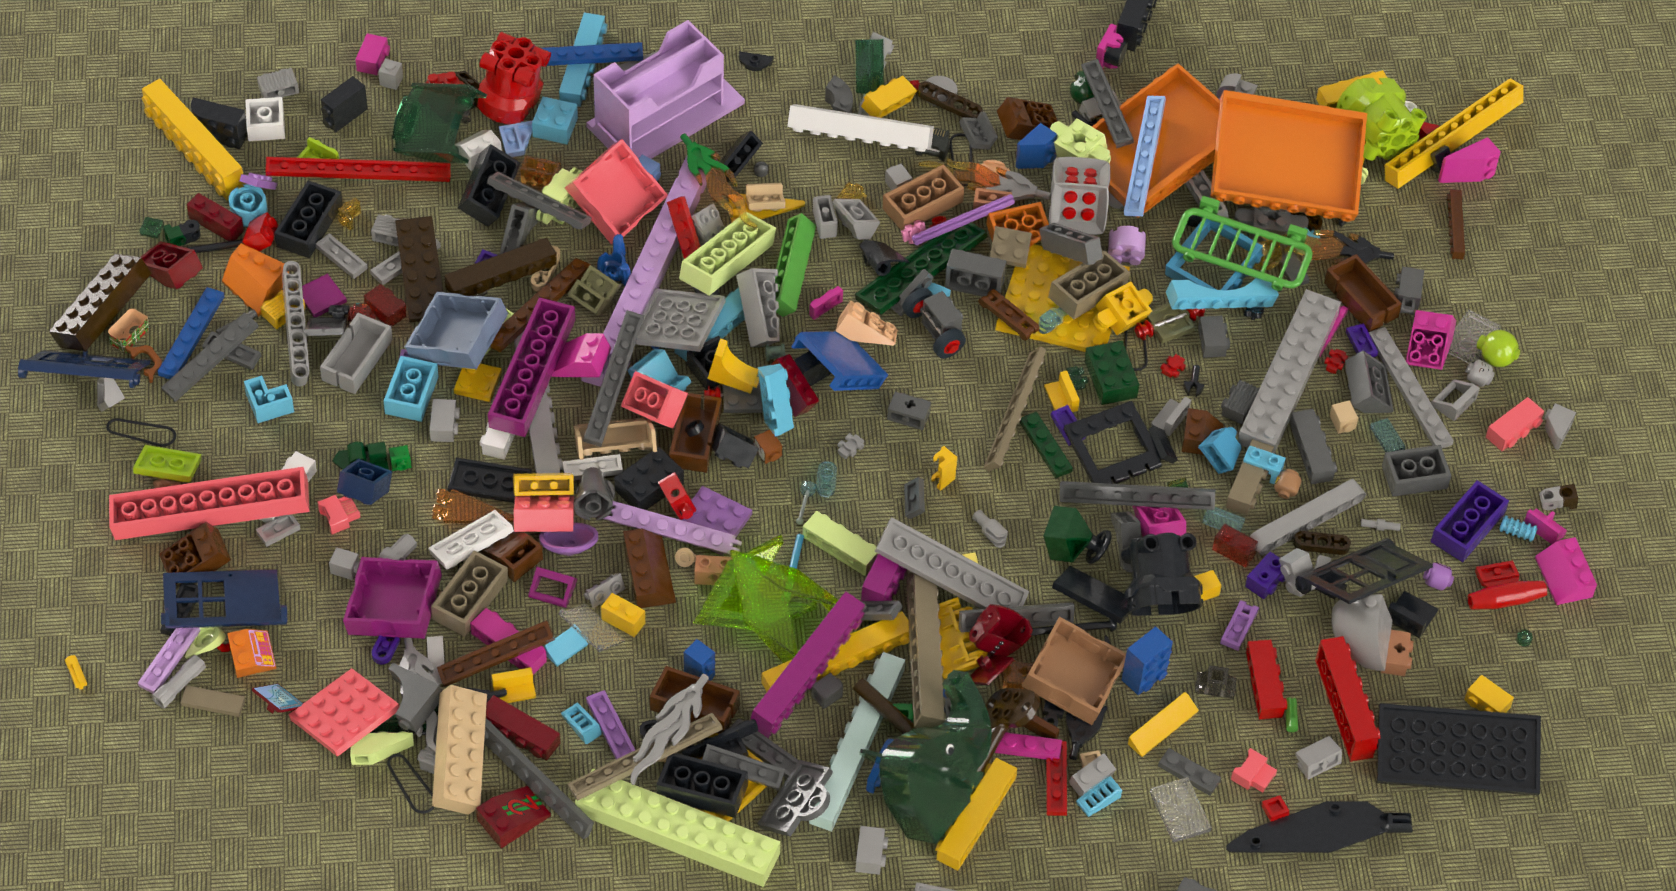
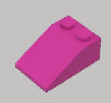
[1438,137,1501,183]
[551,333,611,377]
[1132,506,1186,537]

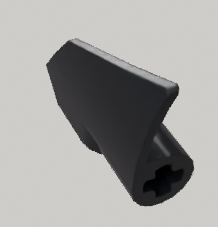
[859,240,909,276]

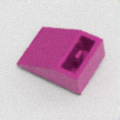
[1406,310,1457,370]

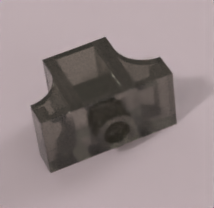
[1194,665,1237,699]

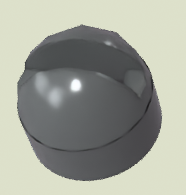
[754,161,768,177]

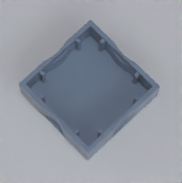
[405,292,508,369]

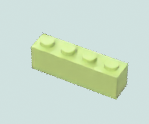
[802,511,878,576]

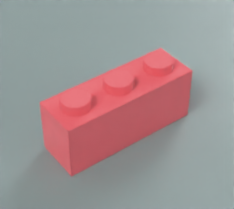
[1486,397,1544,451]

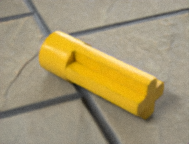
[65,655,87,689]

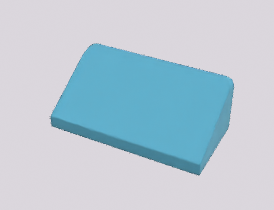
[544,625,588,666]

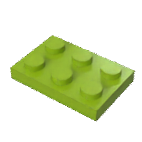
[133,445,201,483]

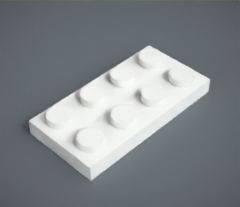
[428,510,514,570]

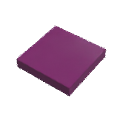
[295,273,347,317]

